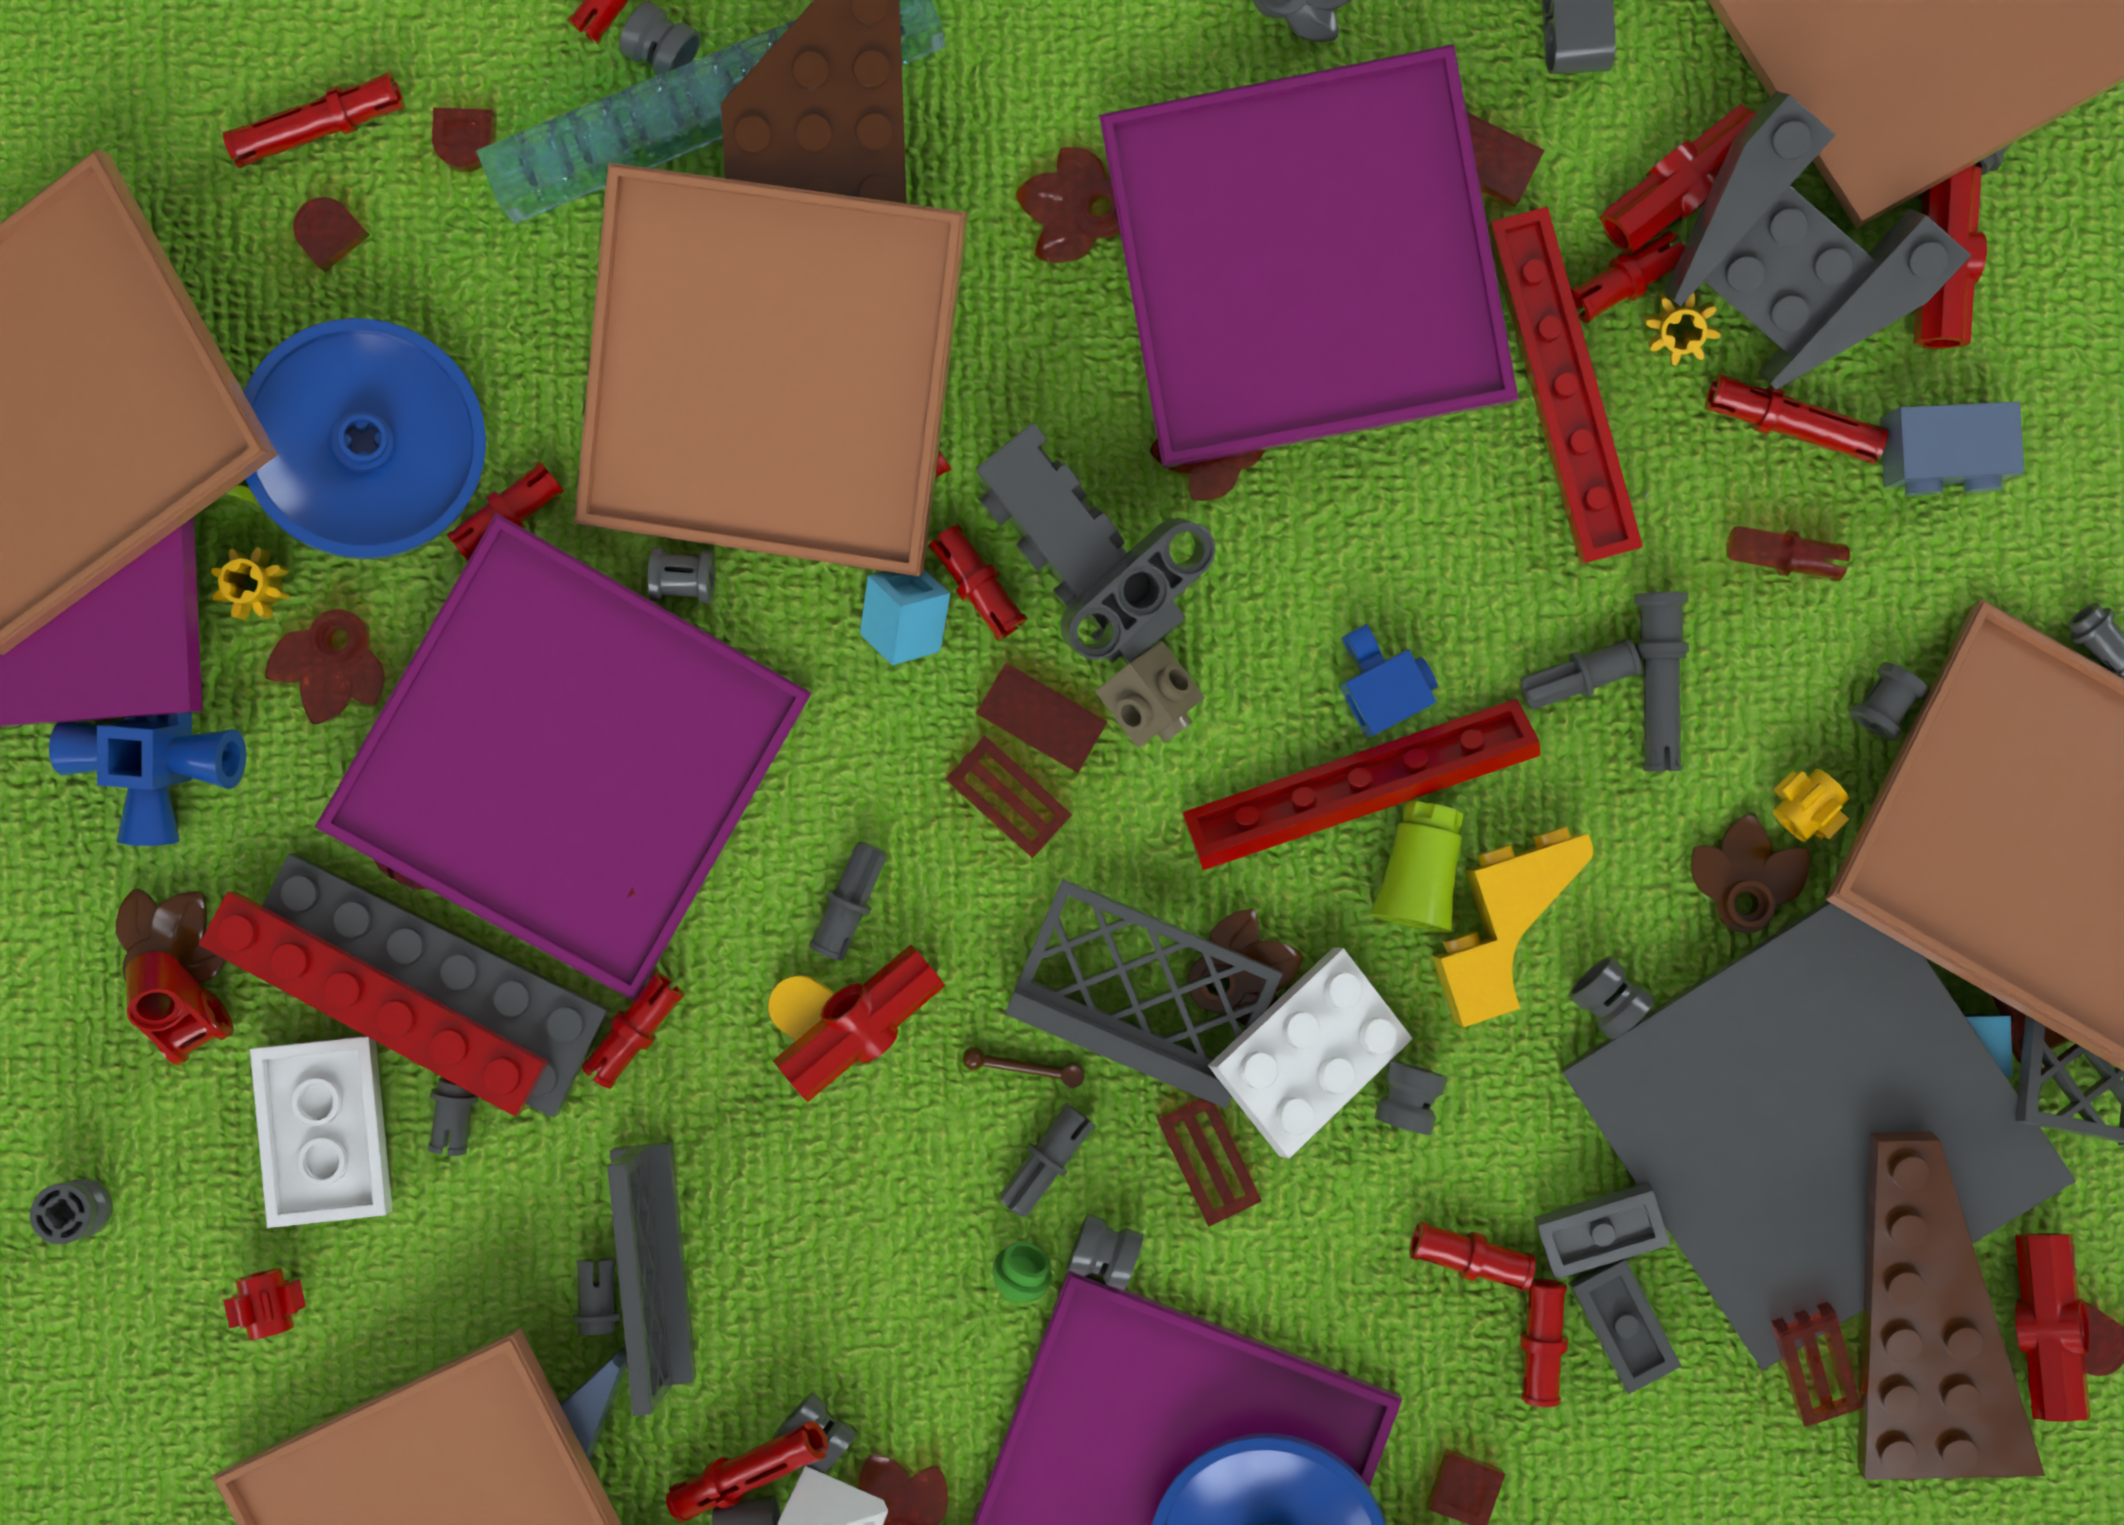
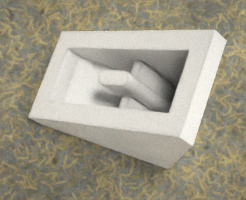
[777,1466,888,1525]

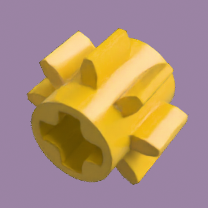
[1644,292,1721,366]
[211,547,290,620]
[1773,769,1850,842]

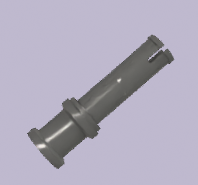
[1634,592,1689,771]

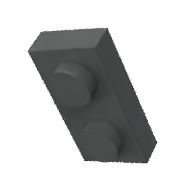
[1534,1182,1671,1280]
[1568,1259,1682,1394]

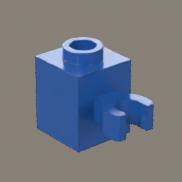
[1338,624,1438,738]

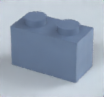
[1880,401,2024,496]

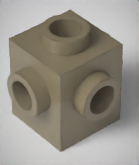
[1095,641,1205,748]

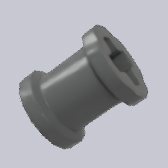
[648,547,716,604]
[1849,662,1929,741]

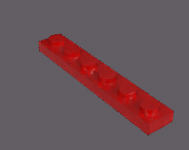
[1487,206,1643,565]
[1182,698,1541,871]
[198,891,549,1117]

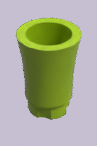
[1370,801,1463,933]

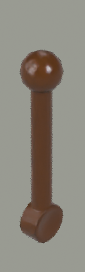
[962,1047,1084,1088]

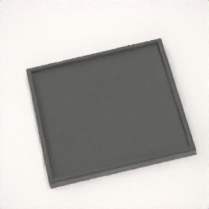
[1561,901,2076,1371]

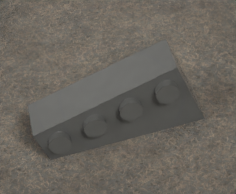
[976,422,1185,665]

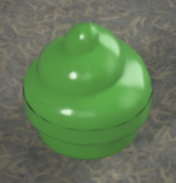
[992,1242,1052,1303]

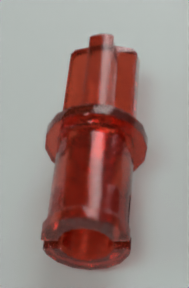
[1726,526,1850,582]

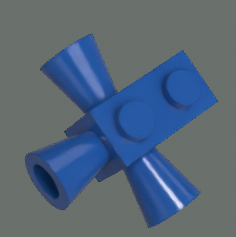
[49,713,246,846]

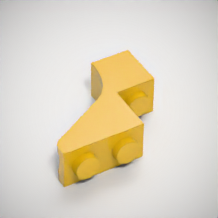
[1431,826,1593,1027]

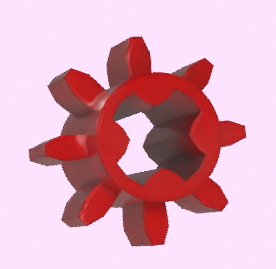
[223,1268,306,1340]

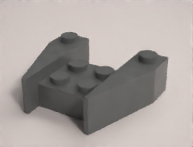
[1664,91,1971,389]

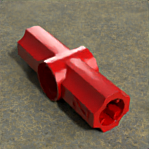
[1599,104,1757,256]
[1913,165,1987,349]
[773,944,945,1102]
[2015,1233,2091,1422]

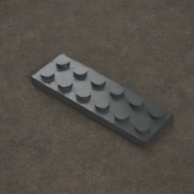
[263,853,611,1118]

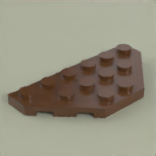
[721,0,907,204]

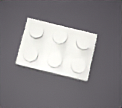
[1208,948,1413,1159]
[250,1036,393,1228]

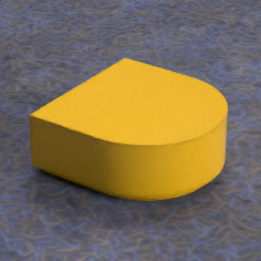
[768,975,835,1040]

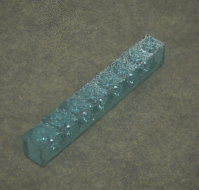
[476,0,945,224]

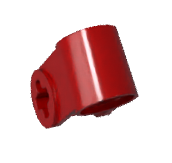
[125,951,234,1066]

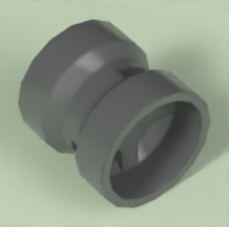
[619,1,701,84]
[1568,956,1654,1040]
[1374,1060,1448,1135]
[30,1178,113,1244]
[1067,1213,1143,1291]
[772,1392,856,1474]

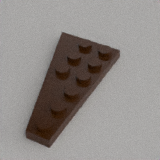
[1857,1131,2045,1480]

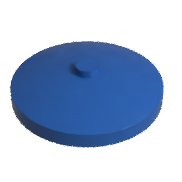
[244,318,486,559]
[1152,1433,1387,1525]

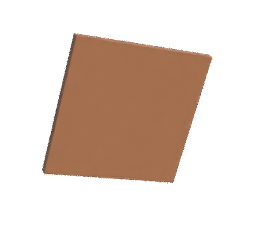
[1708,0,2124,229]
[0,149,278,655]
[574,162,968,576]
[1825,599,2124,1071]
[212,1327,622,1525]

